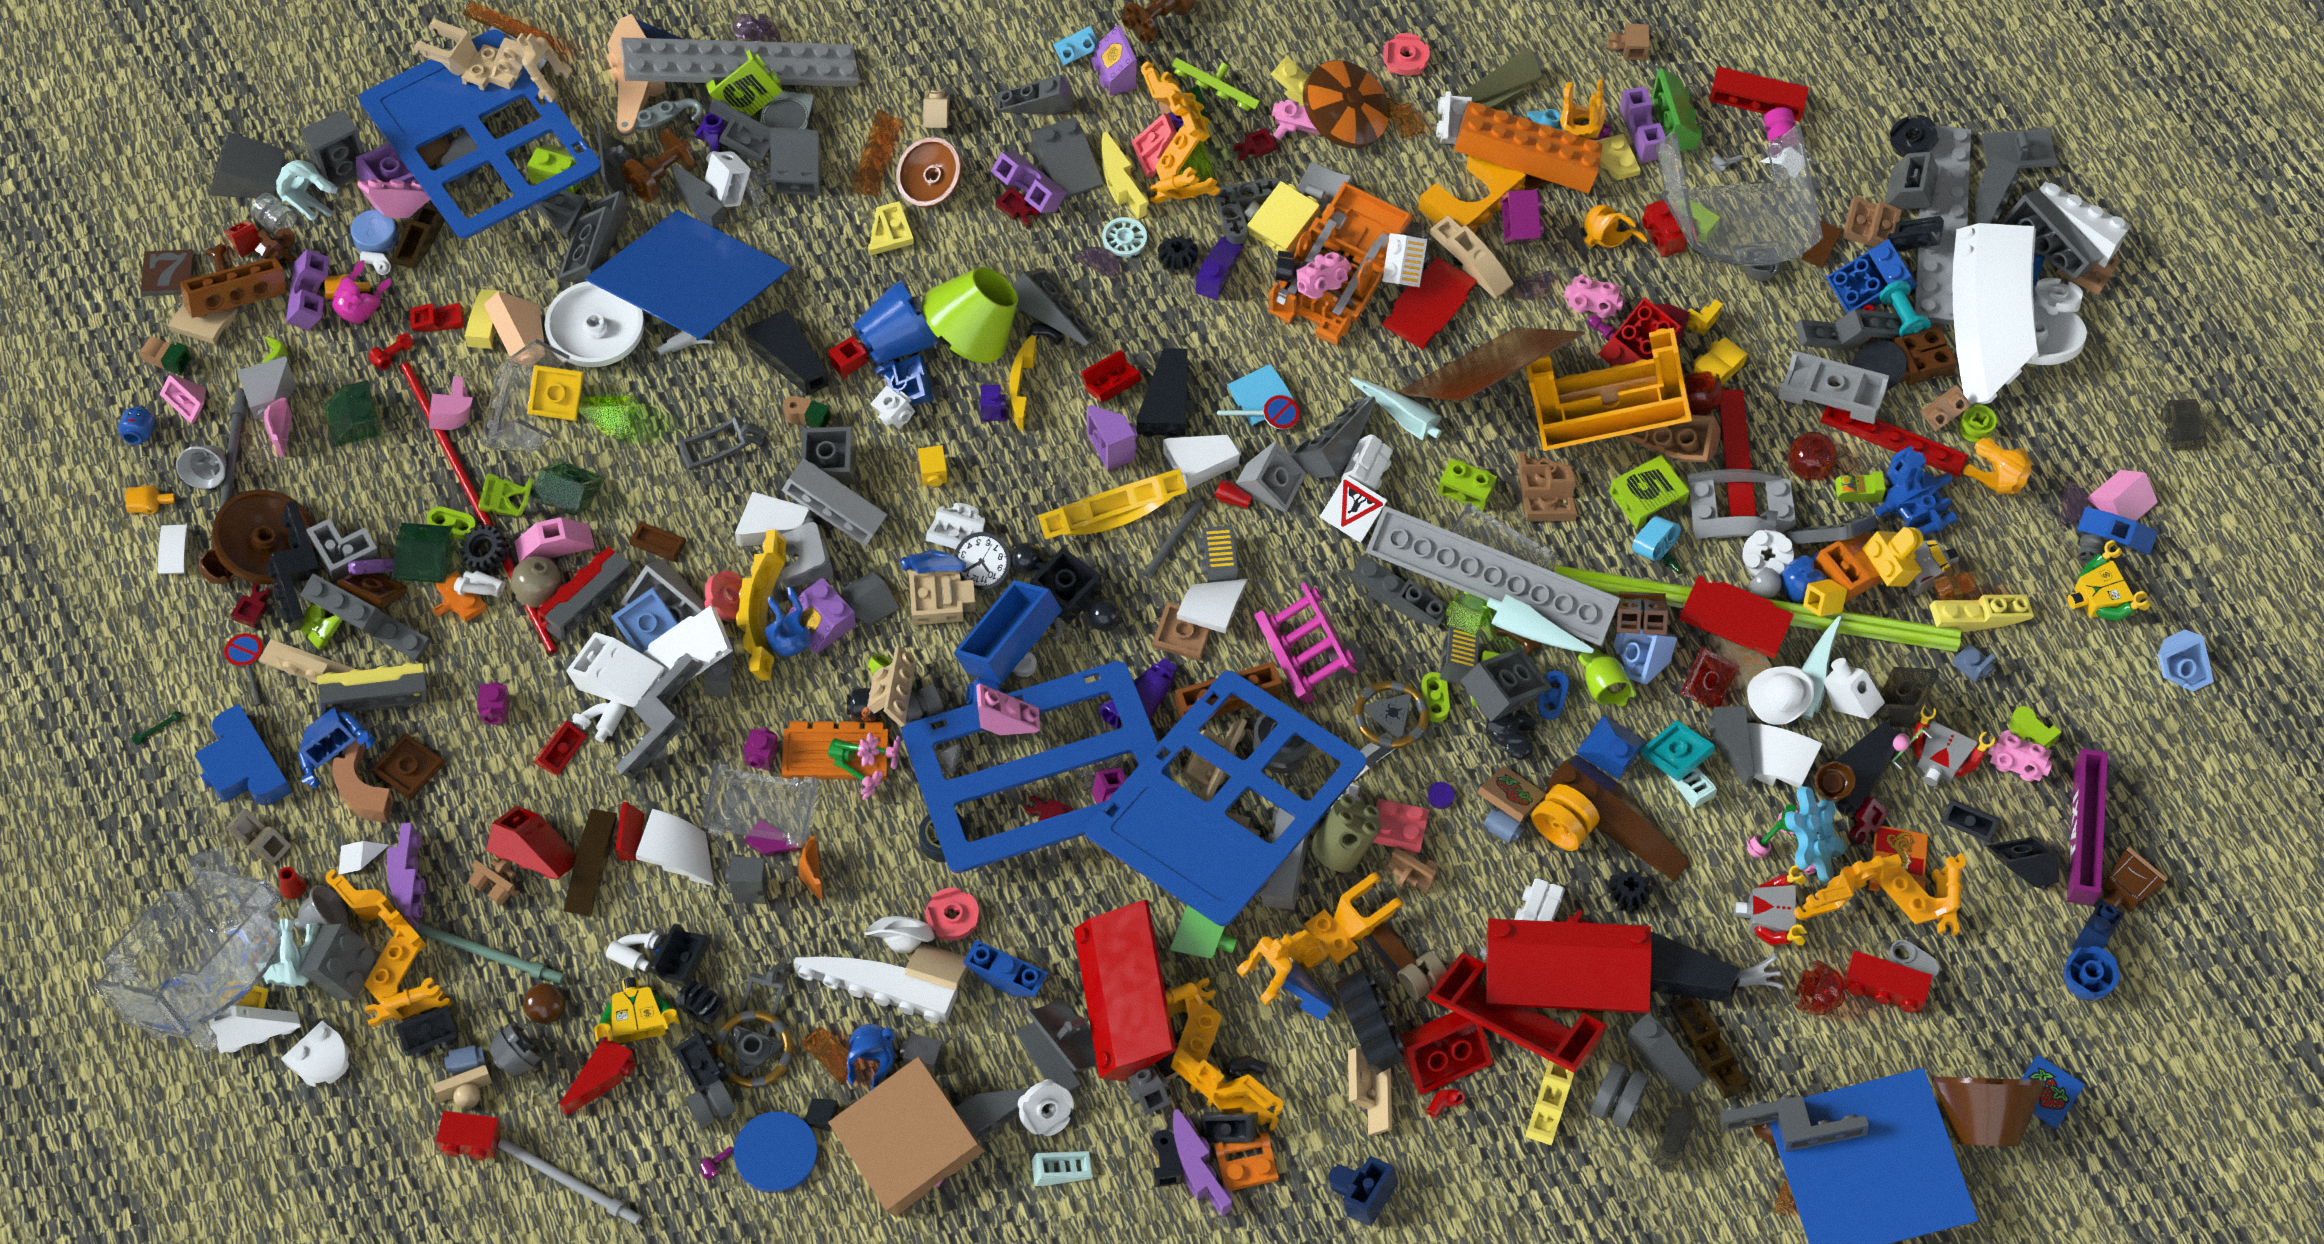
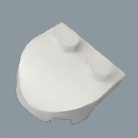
[926,503,985,549]
[281,1021,351,1087]

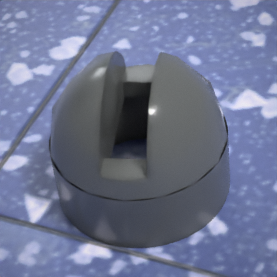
[1759,510,1778,531]

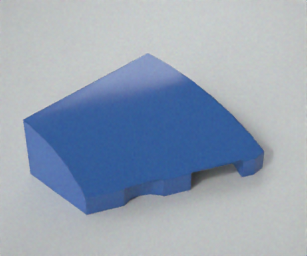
[874,354,934,405]
[1281,959,1334,1021]

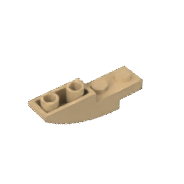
[1430,215,1514,299]

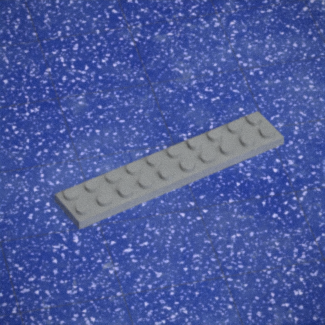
[620,37,859,87]
[1914,125,1971,325]
[1366,505,1621,647]

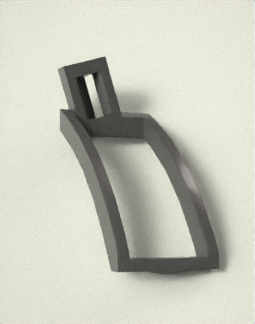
[677,417,766,470]
[729,961,790,1044]

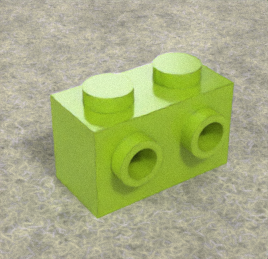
[1438,458,1497,512]

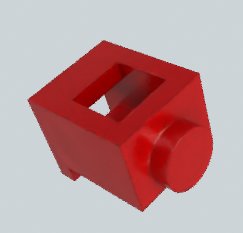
[828,336,868,379]

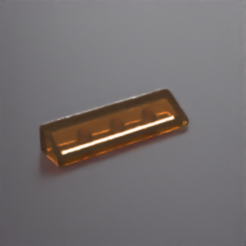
[463,1,555,49]
[853,109,901,197]

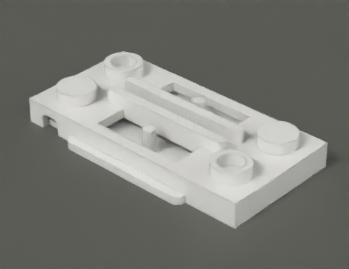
[642,606,733,688]

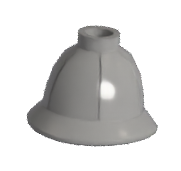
[176,445,227,489]
[294,885,347,933]

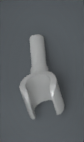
[1710,155,1743,173]

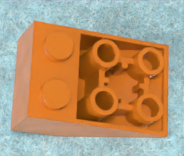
[1813,533,1883,603]

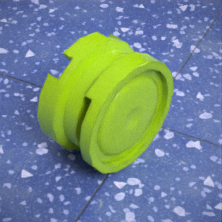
[1959,404,1997,443]

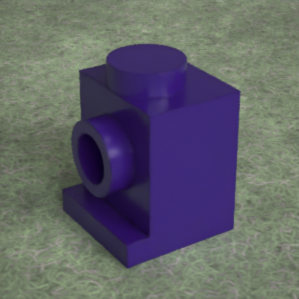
[981,385,1006,421]

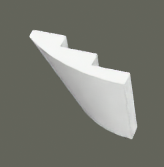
[1177,579,1248,634]
[1748,723,1822,788]
[636,809,714,886]

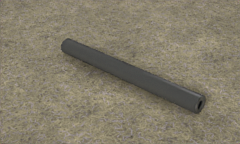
[1143,499,1204,579]

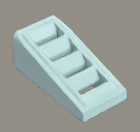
[1667,767,1717,809]
[1031,1151,1093,1186]

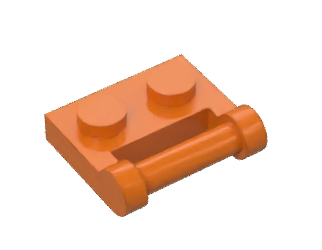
[1213,1132,1279,1191]

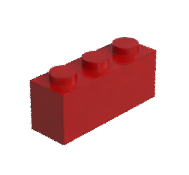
[1842,950,1933,1013]

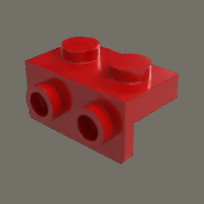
[1081,350,1142,403]

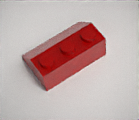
[1400,1012,1493,1096]

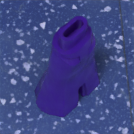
[1099,658,1178,729]

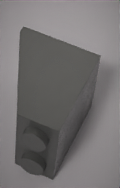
[209,132,287,200]

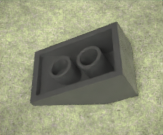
[1032,117,1103,200]
[1460,647,1552,722]

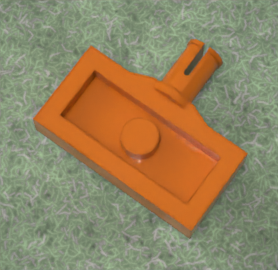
[432,571,487,623]

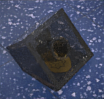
[1877,667,1940,728]

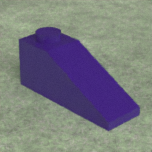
[1196,237,1244,301]

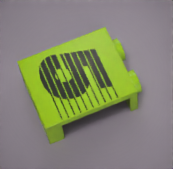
[706,49,783,116]
[1609,455,1690,529]

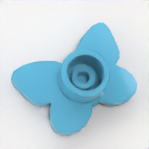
[1527,109,1563,131]

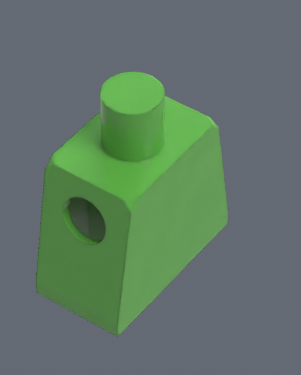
[1170,905,1238,959]

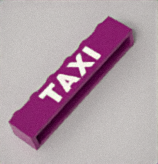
[2066,748,2108,906]

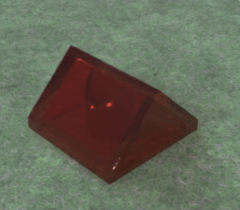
[1680,647,1739,710]

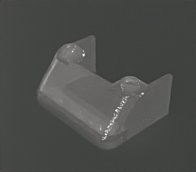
[480,339,570,453]

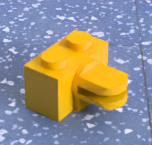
[1862,527,1924,587]

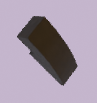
[390,203,445,270]

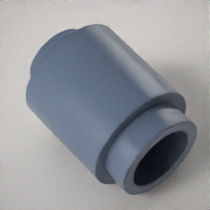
[1484,808,1525,844]
[444,1045,486,1076]

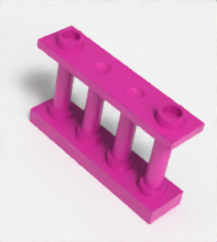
[1254,582,1358,704]

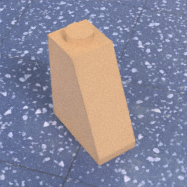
[485,291,546,364]

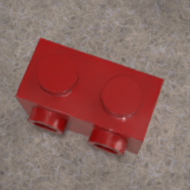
[1642,198,1689,258]
[436,1111,502,1160]

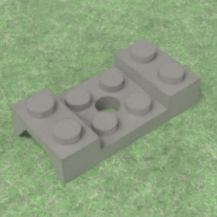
[1778,351,1889,424]

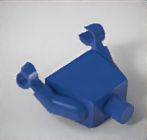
[298,708,376,789]

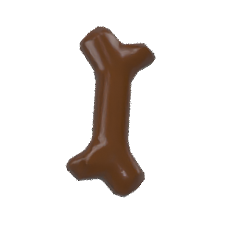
[205,244,226,272]
[1494,626,1542,656]

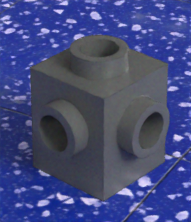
[1128,1066,1171,1115]

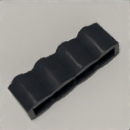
[1334,968,1406,1075]

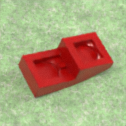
[410,302,464,332]

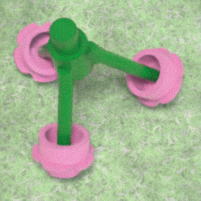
[1747,804,1817,875]

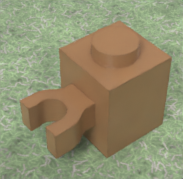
[1607,23,1650,60]

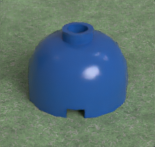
[2063,946,2120,1001]

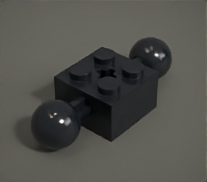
[1011,542,1121,632]

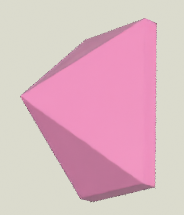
[160,374,206,424]

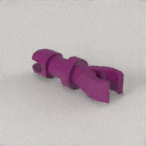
[1588,315,1615,340]

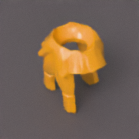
[1560,78,1607,139]
[1962,438,2034,495]

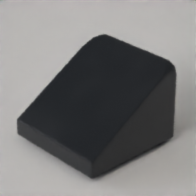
[804,1098,838,1132]

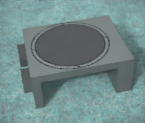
[760,91,816,151]

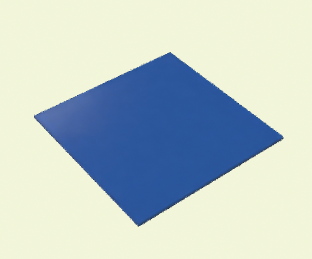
[585,210,792,340]
[1769,1067,1979,1244]

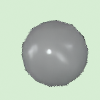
[1749,567,1782,599]

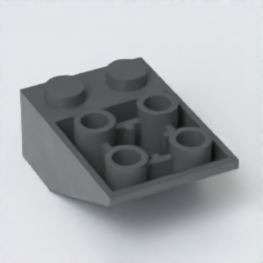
[770,127,823,196]
[1974,154,2020,224]

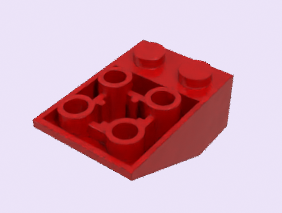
[1598,297,1682,366]
[486,805,577,880]

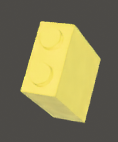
[1247,181,1321,252]

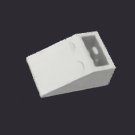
[566,632,665,708]

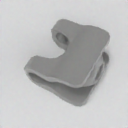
[781,522,834,587]

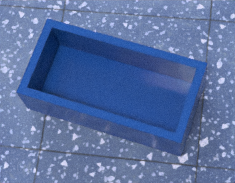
[953,580,1062,684]

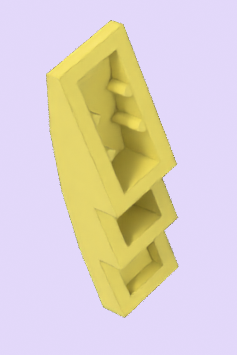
[1525,1060,1574,1146]

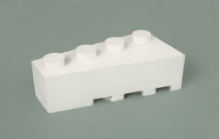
[2040,181,2131,268]

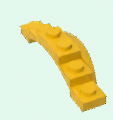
[1037,468,1187,539]
[736,529,787,681]

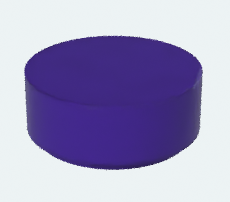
[1428,782,1454,809]

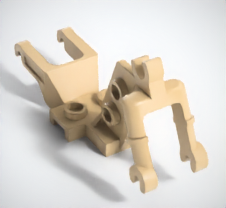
[413,19,572,102]

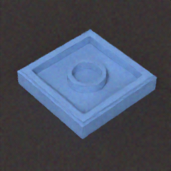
[611,587,679,654]

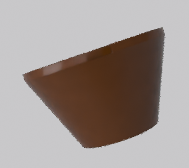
[1932,1076,2045,1146]

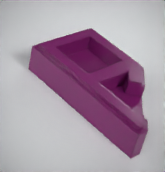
[744,820,800,856]

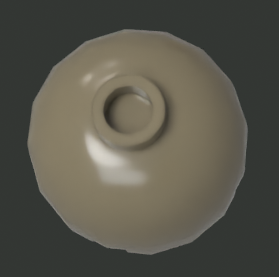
[510,556,562,608]

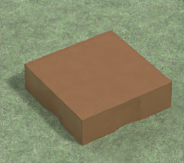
[828,1057,985,1217]

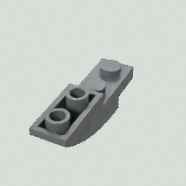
[1349,554,1451,627]

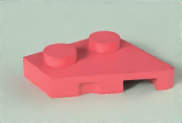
[1131,113,1177,179]

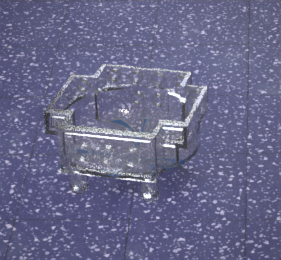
[94,869,282,1052]

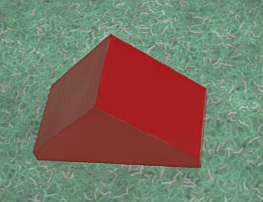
[224,220,261,258]

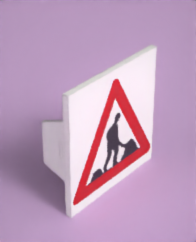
[1320,475,1388,543]

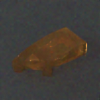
[1387,98,1424,139]

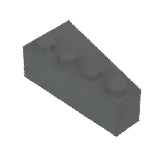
[1999,189,2103,279]

